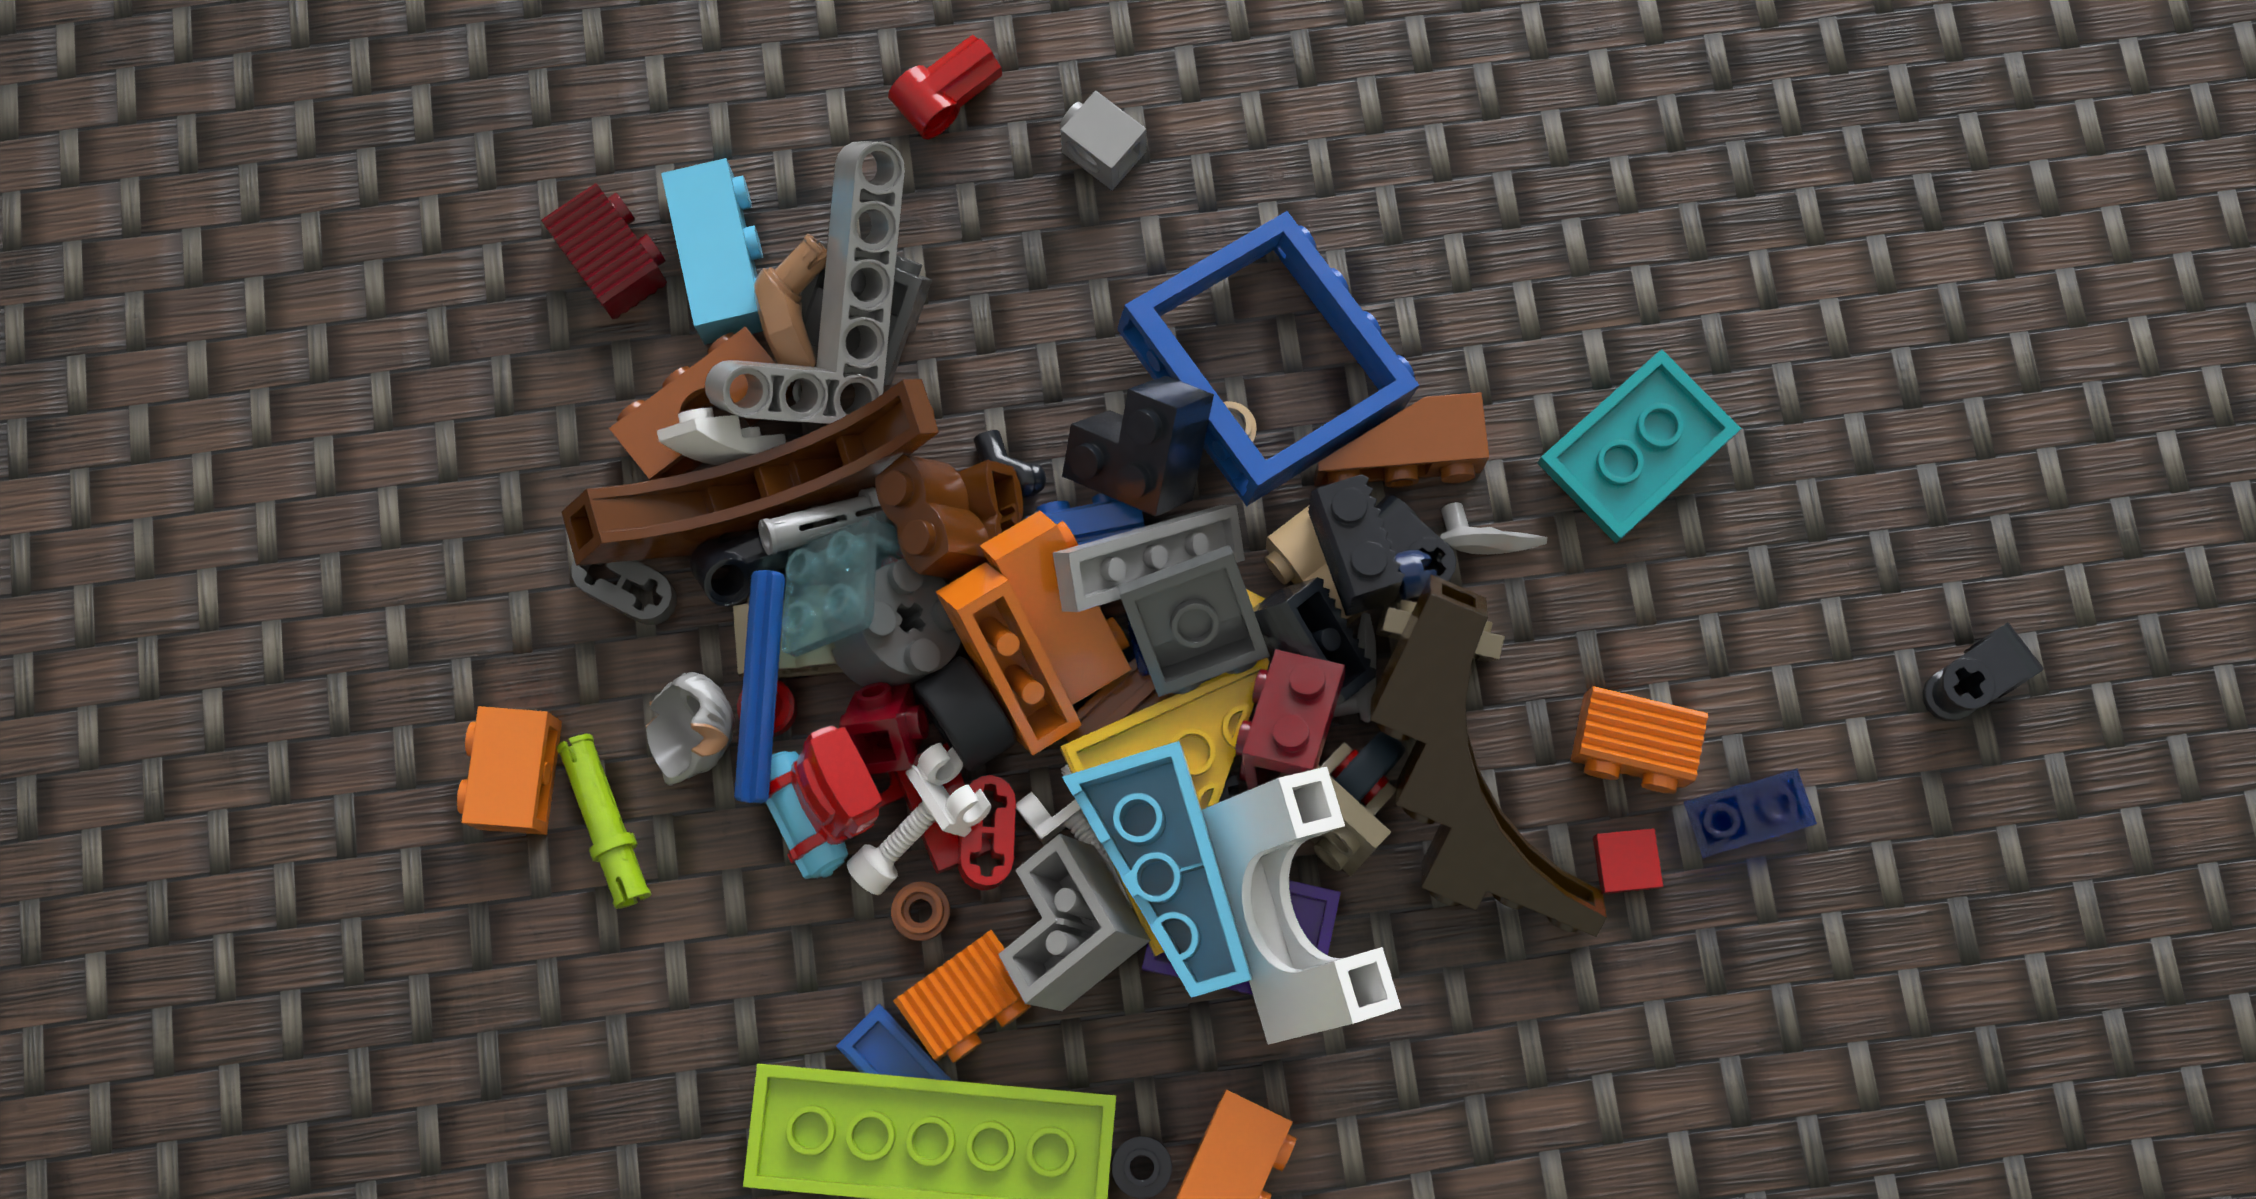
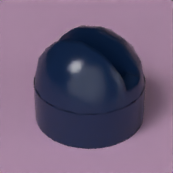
[1395,550,1437,600]

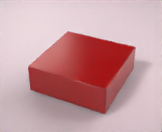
[1593,828,1663,894]

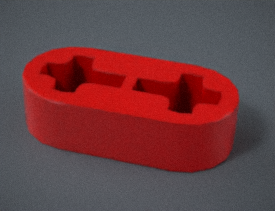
[957,775,1016,891]

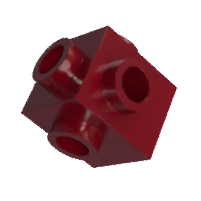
[839,682,929,774]

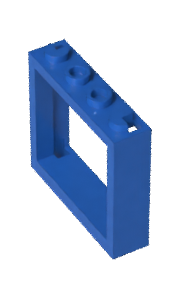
[1117,211,1419,507]

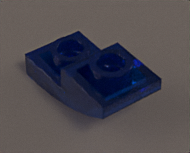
[1684,768,1817,858]

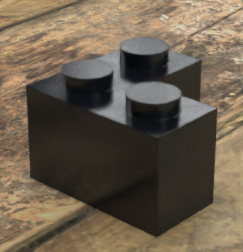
[1062,376,1214,516]

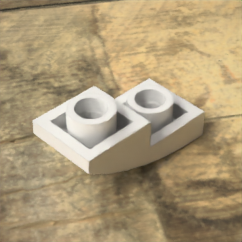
[657,408,786,466]

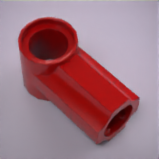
[888,34,1002,139]

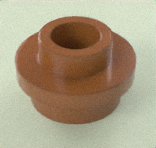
[891,881,950,941]

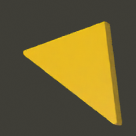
[1060,658,1270,957]

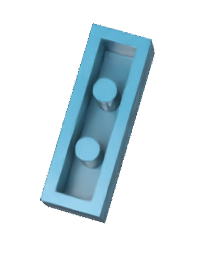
[661,158,763,345]

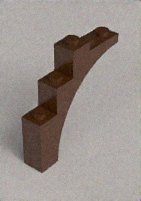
[561,379,939,566]

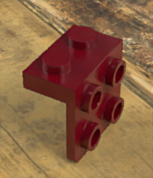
[1236,649,1345,791]

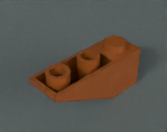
[1313,392,1489,488]

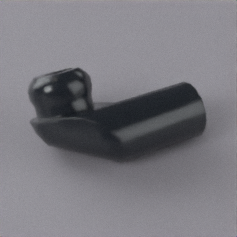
[973,430,1046,498]

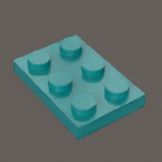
[1537,349,1742,544]

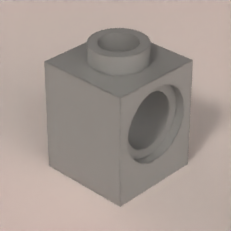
[1060,90,1147,191]

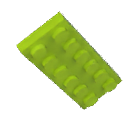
[743,1064,1117,1199]

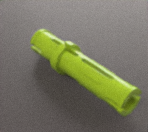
[556,734,651,909]

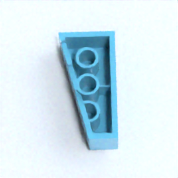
[1062,741,1253,998]

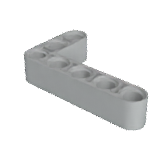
[705,141,905,424]

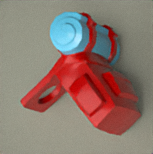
[766,726,904,879]

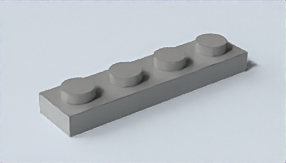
[1053,505,1245,612]

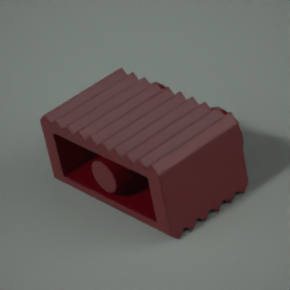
[541,183,667,320]

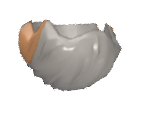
[646,672,735,786]

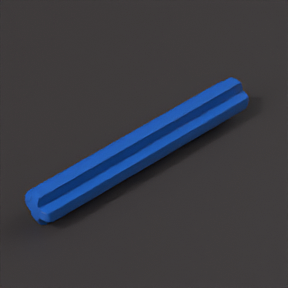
[734,570,785,803]

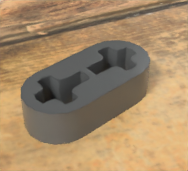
[571,559,677,625]

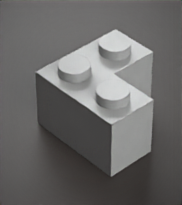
[998,834,1151,1011]

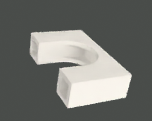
[1202,767,1401,1045]

